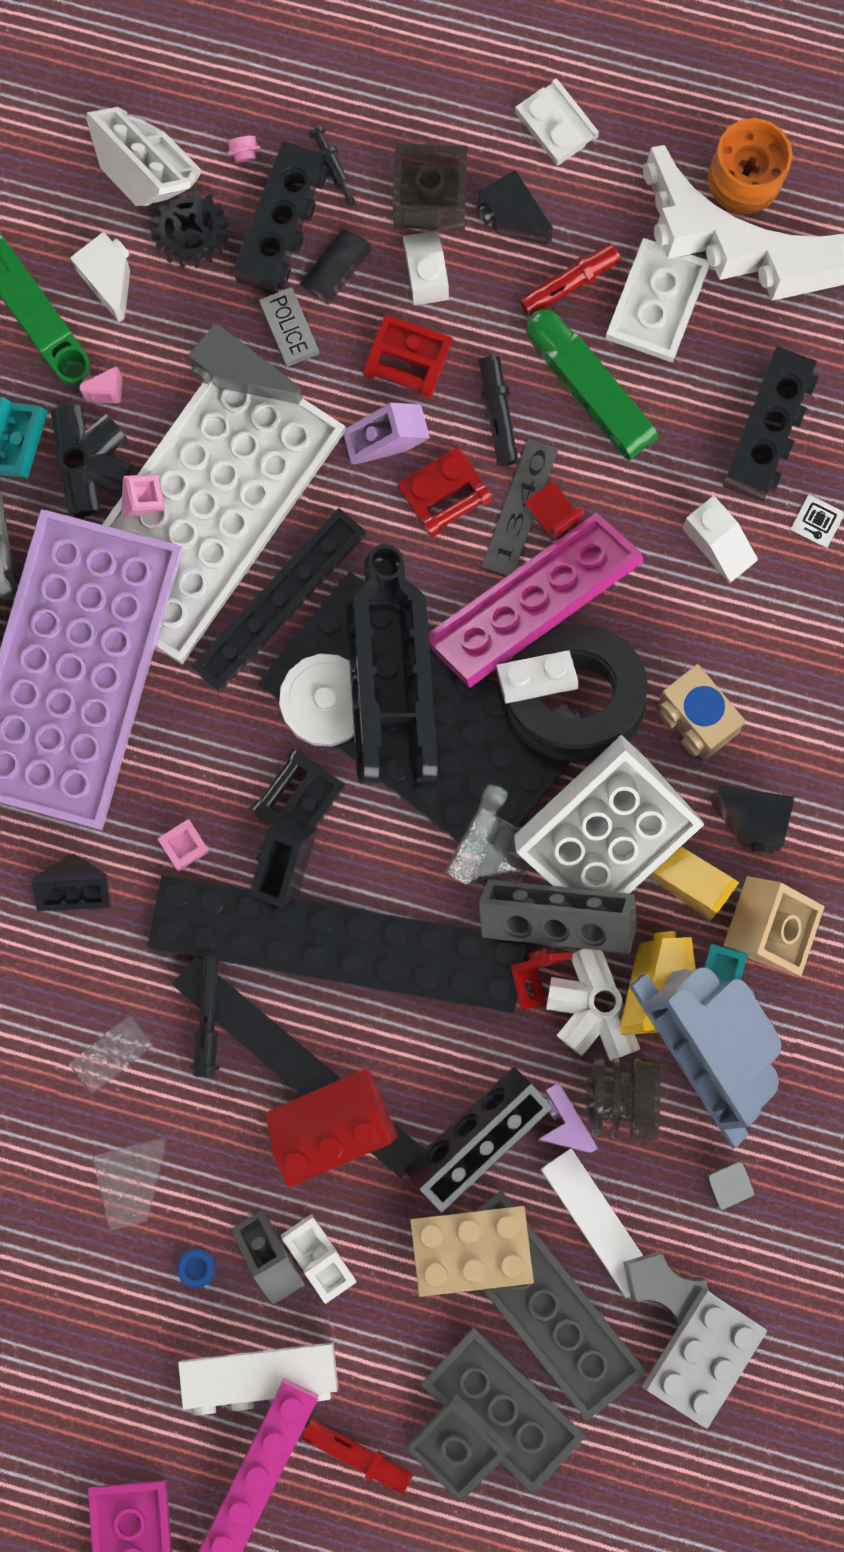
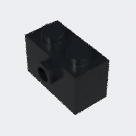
[249,815,318,909]

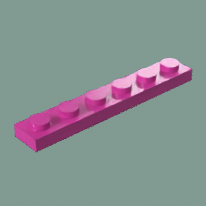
[198,1378,319,1552]

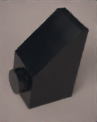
[476,170,553,244]

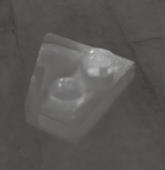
[93,1138,166,1231]

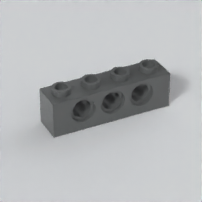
[479,879,637,953]

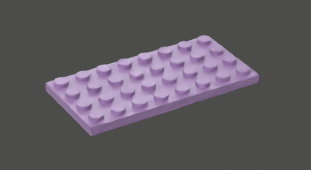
[0,509,183,830]

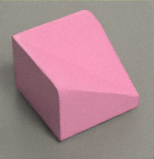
[80,367,122,404]

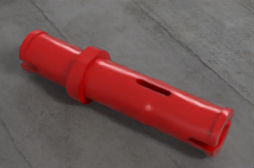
[518,243,621,317]
[301,1418,414,1496]

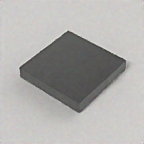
[405,1394,512,1502]

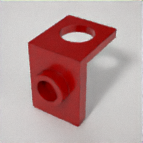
[525,482,584,542]
[511,949,573,1010]

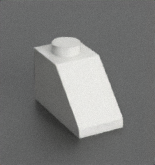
[403,231,449,305]
[70,232,130,322]
[683,496,758,583]

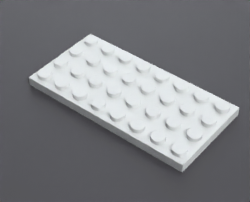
[102,381,346,664]

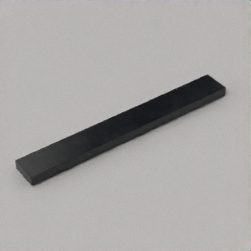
[172,956,425,1178]

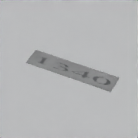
[482,438,559,576]

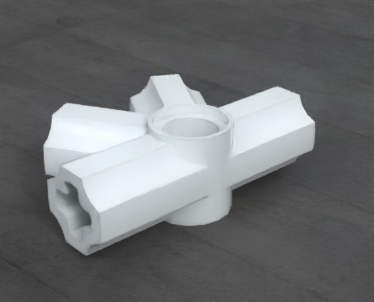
[546,949,640,1061]

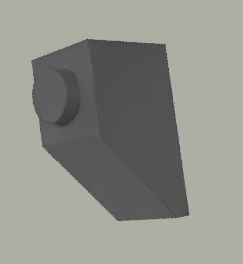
[230,1210,305,1305]

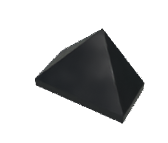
[32,854,111,911]

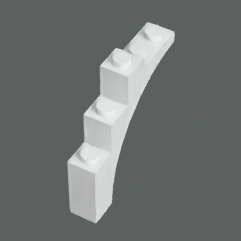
[643,145,844,301]

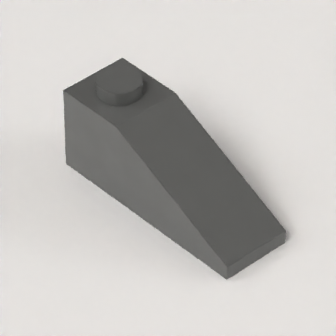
[188,322,303,404]

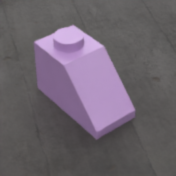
[344,403,430,464]

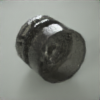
[586,1058,660,1140]

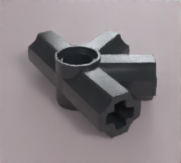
[50,404,132,518]

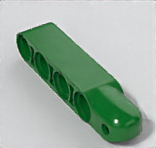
[0,234,91,386]
[527,309,659,461]

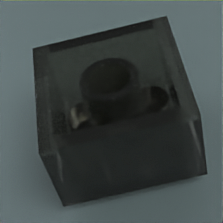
[393,143,467,230]

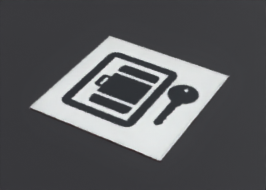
[790,495,844,548]

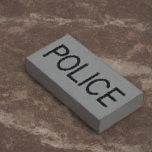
[259,287,319,367]

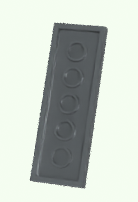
[475,1190,646,1422]

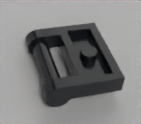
[249,749,346,828]

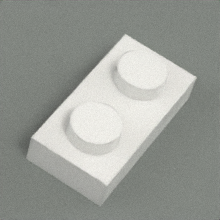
[497,650,578,704]

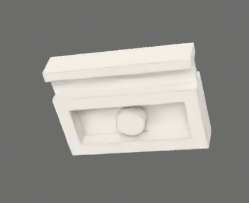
[515,78,599,166]

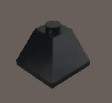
[711,785,794,856]

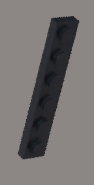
[191,508,366,693]

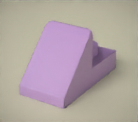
[538,1083,598,1153]

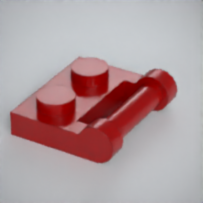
[363,314,453,400]
[397,446,493,538]

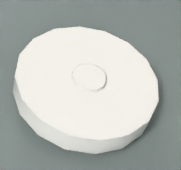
[279,654,354,747]

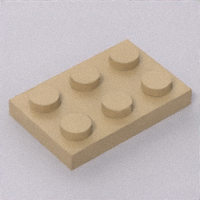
[410,1206,534,1297]

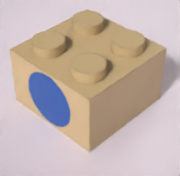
[657,664,746,761]

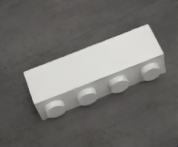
[178,1342,339,1415]

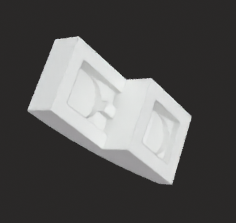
[280,1214,357,1304]

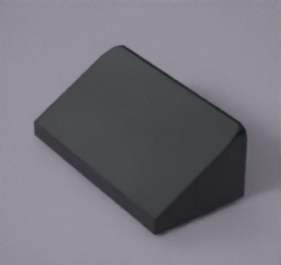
[300,229,371,305]

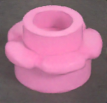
[226,136,260,163]

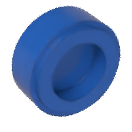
[177,1249,216,1288]

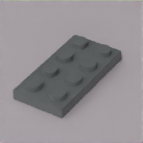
[421,1327,586,1494]

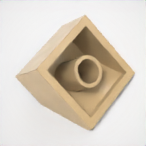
[723,876,825,976]

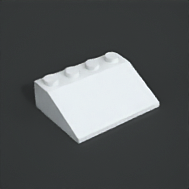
[514,735,704,894]

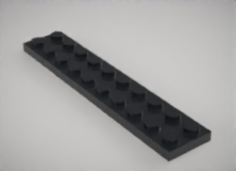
[147,875,527,1014]

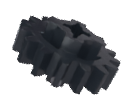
[151,190,229,268]

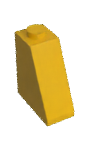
[648,846,739,921]
[620,931,696,1035]

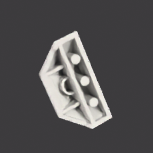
[86,107,201,206]

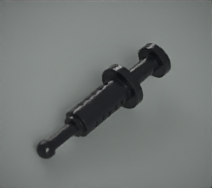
[308,126,355,205]

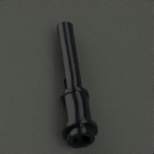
[189,956,220,1078]

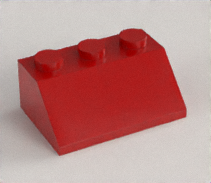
[266,1068,399,1188]

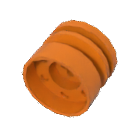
[707,118,793,214]

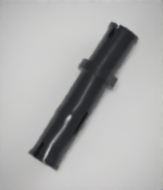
[478,356,519,467]

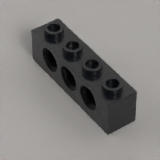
[233,141,328,294]
[722,346,819,502]
[403,1067,553,1213]

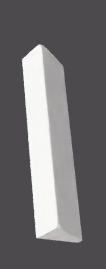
[540,1148,643,1298]

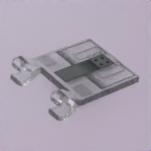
[445,784,540,893]

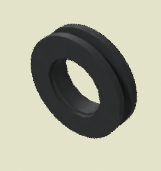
[506,624,647,762]

